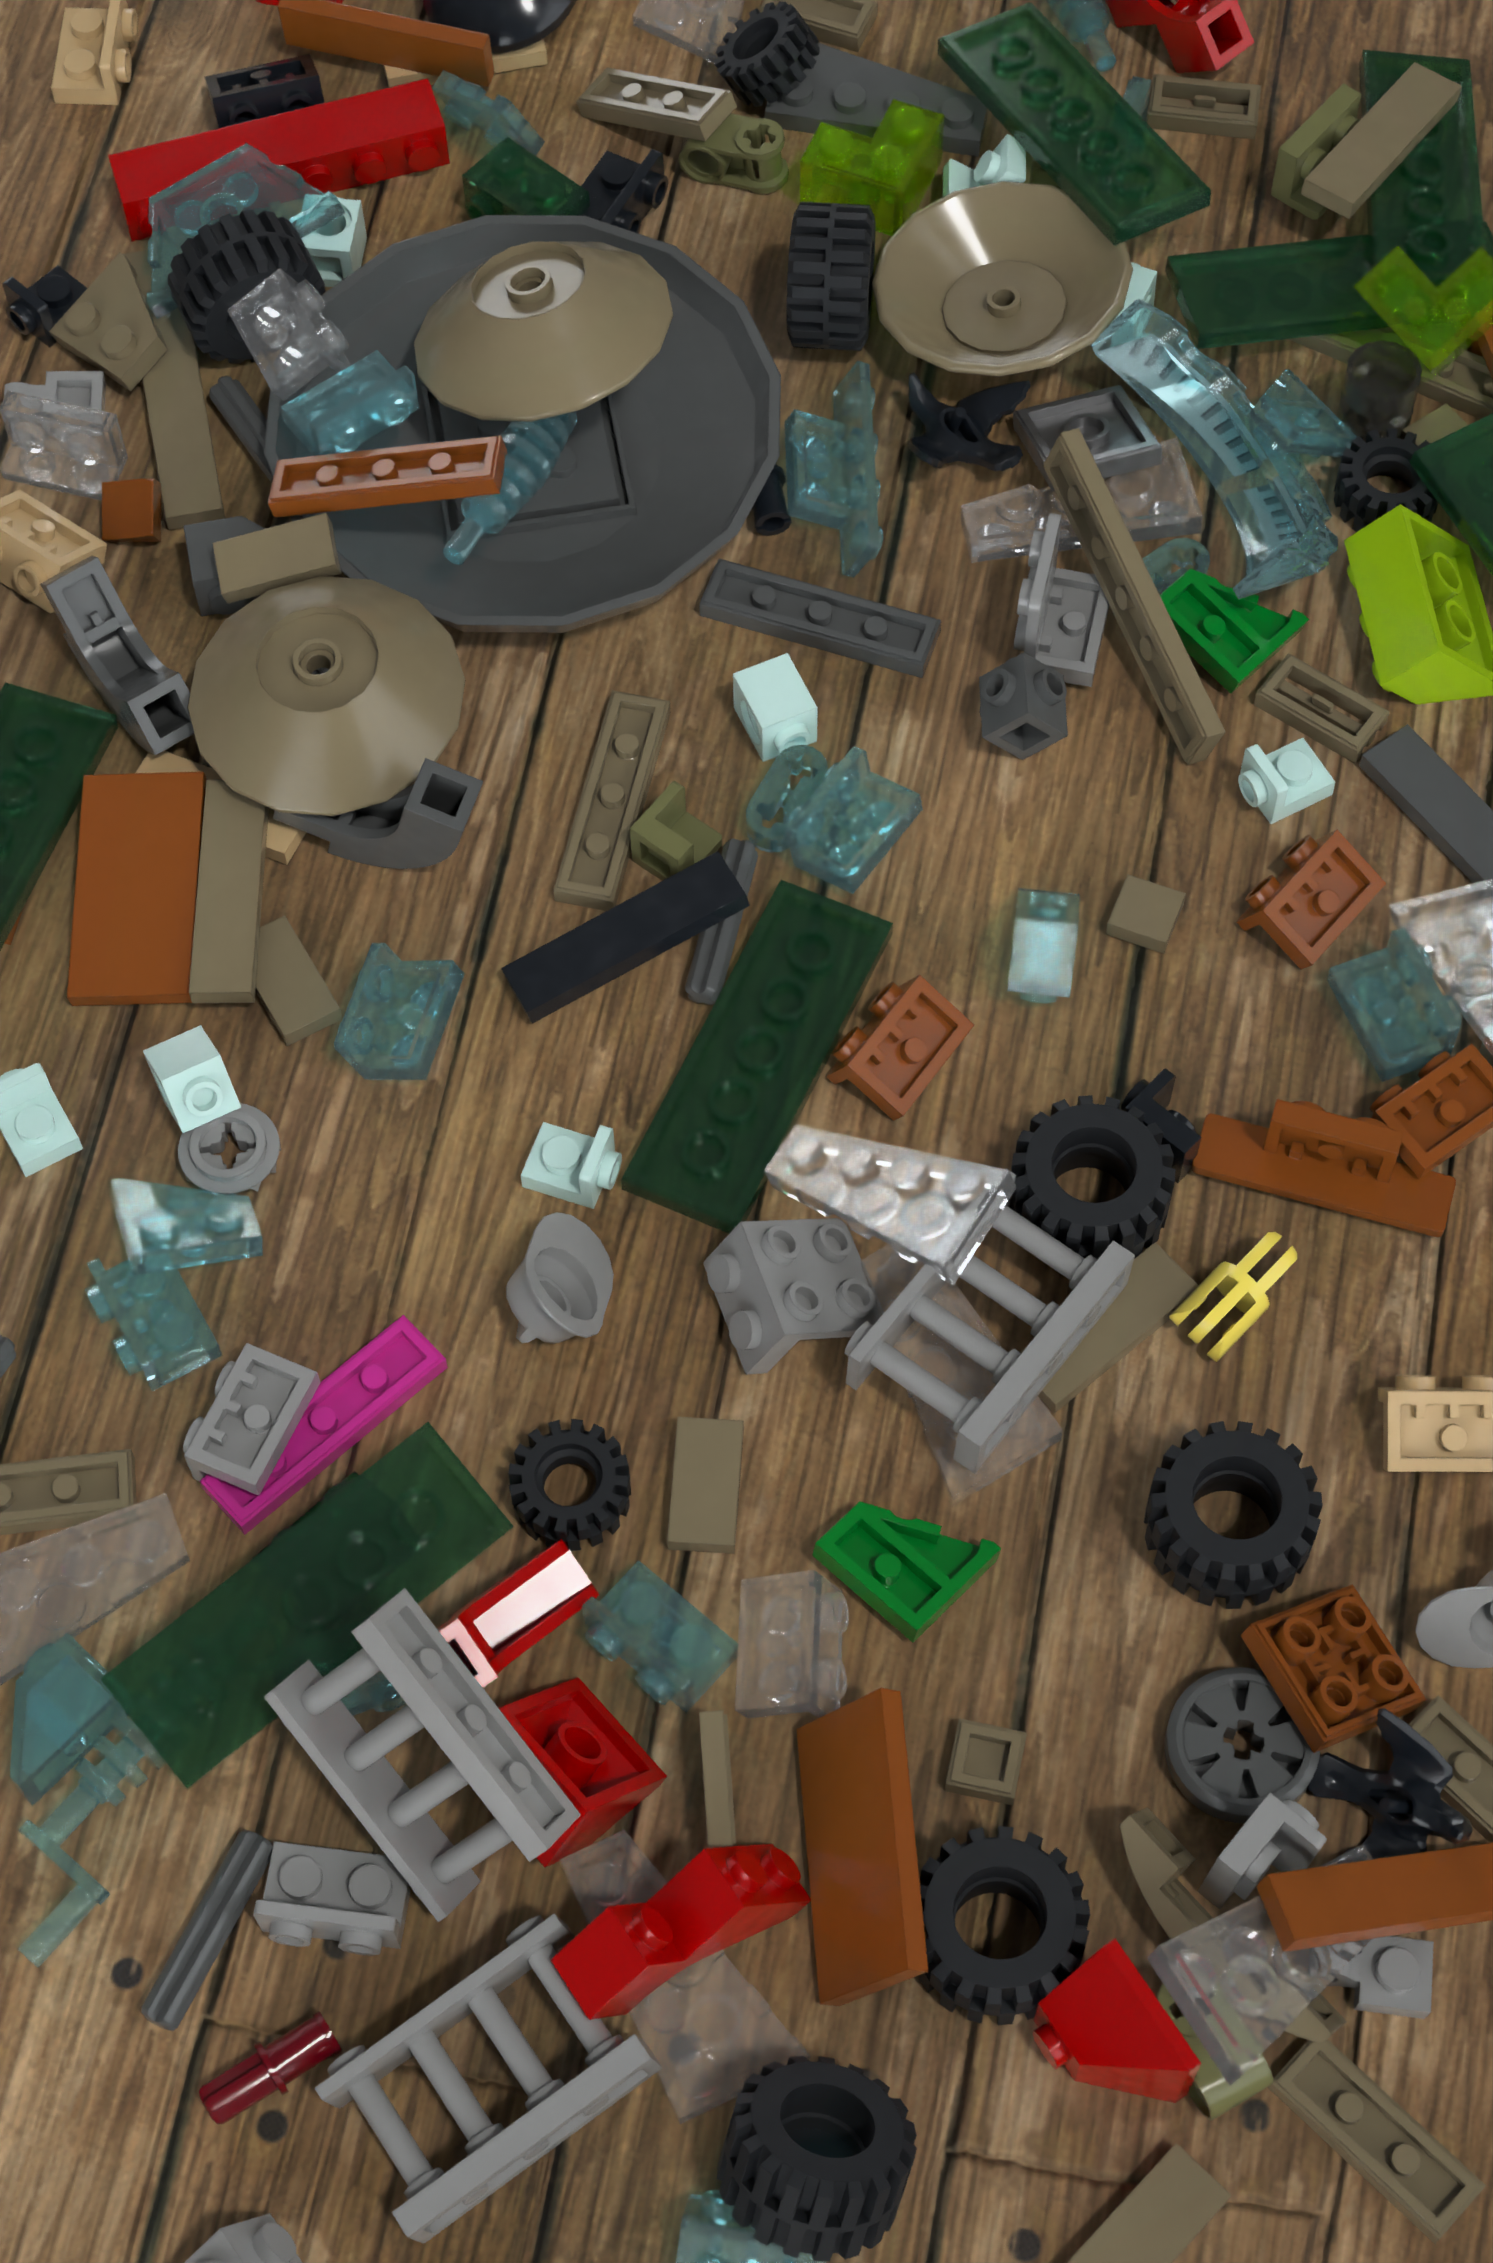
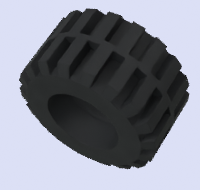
[786,202,875,351]
[168,210,326,364]
[1009,1095,1176,1259]
[1144,1421,1323,1609]
[919,1826,1090,2025]
[717,2056,917,2261]

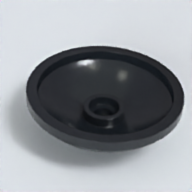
[423,0,576,54]

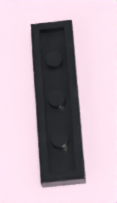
[501,851,750,1024]

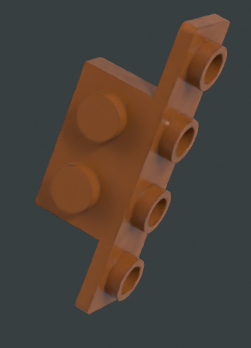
[1192,1099,1456,1237]

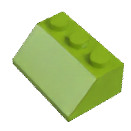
[1344,504,1493,705]

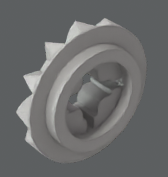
[178,1103,282,1200]

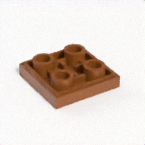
[1240,1584,1427,1753]

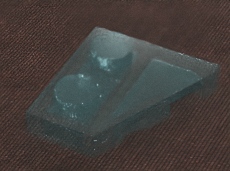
[1248,369,1357,458]
[110,1178,263,1275]

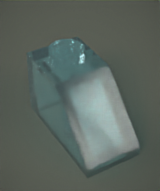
[1007,888,1080,1003]
[10,1633,135,1806]

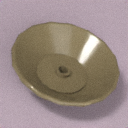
[871,181,1133,377]
[414,241,673,422]
[188,576,466,816]

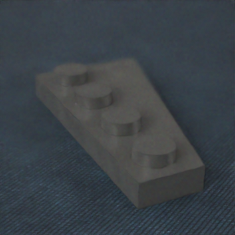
[765,43,988,157]

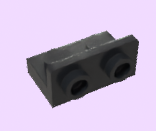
[205,54,325,128]
[560,149,668,234]

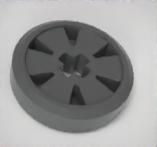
[1164,1667,1320,1823]

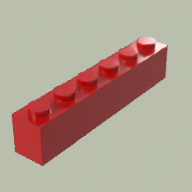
[108,78,450,241]

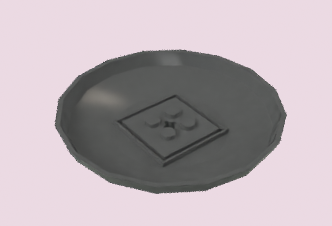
[264,215,781,633]

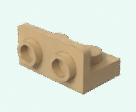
[51,0,138,105]
[0,489,107,613]
[1378,1375,1493,1472]

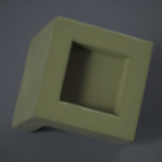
[630,781,722,881]

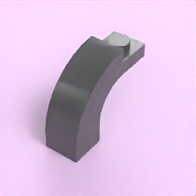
[40,556,194,755]
[273,758,483,869]

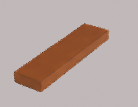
[278,0,495,87]
[268,435,507,518]
[1256,1843,1493,1952]

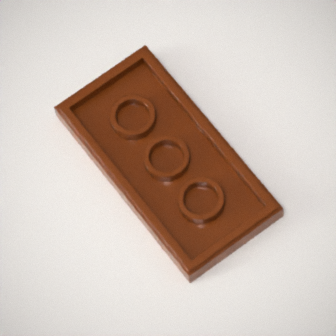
[67,771,207,1006]
[797,1688,928,2006]

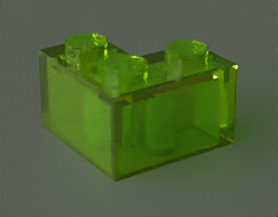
[800,99,944,236]
[1354,245,1493,377]

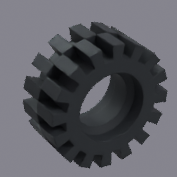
[715,1,820,107]
[1334,428,1445,532]
[508,1419,631,1551]

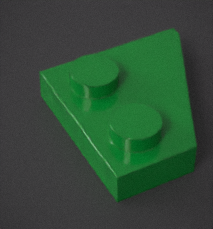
[1160,568,1309,694]
[812,1501,1001,1643]

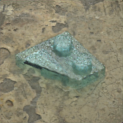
[432,70,545,160]

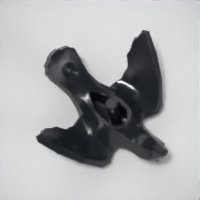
[906,372,1031,471]
[1308,1708,1473,1865]

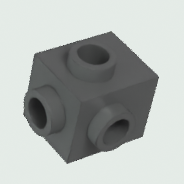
[979,652,1068,760]

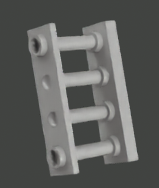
[844,1168,1135,1474]
[264,1588,581,1922]
[315,1914,663,2244]

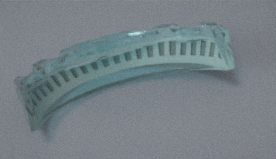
[1091,299,1338,599]

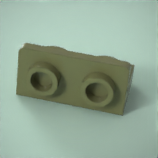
[1271,83,1361,220]

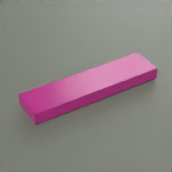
[200,1315,448,1535]

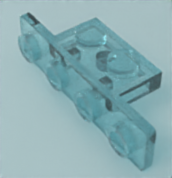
[784,361,883,578]

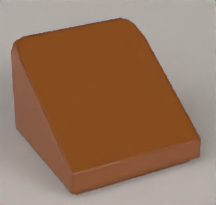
[102,478,161,542]

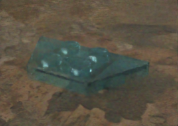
[147,143,345,319]

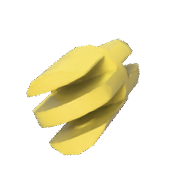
[1169,1232,1297,1362]

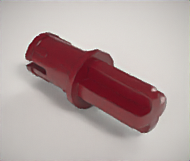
[199,2011,342,2125]

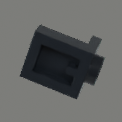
[2,265,87,348]
[1121,1068,1202,1183]

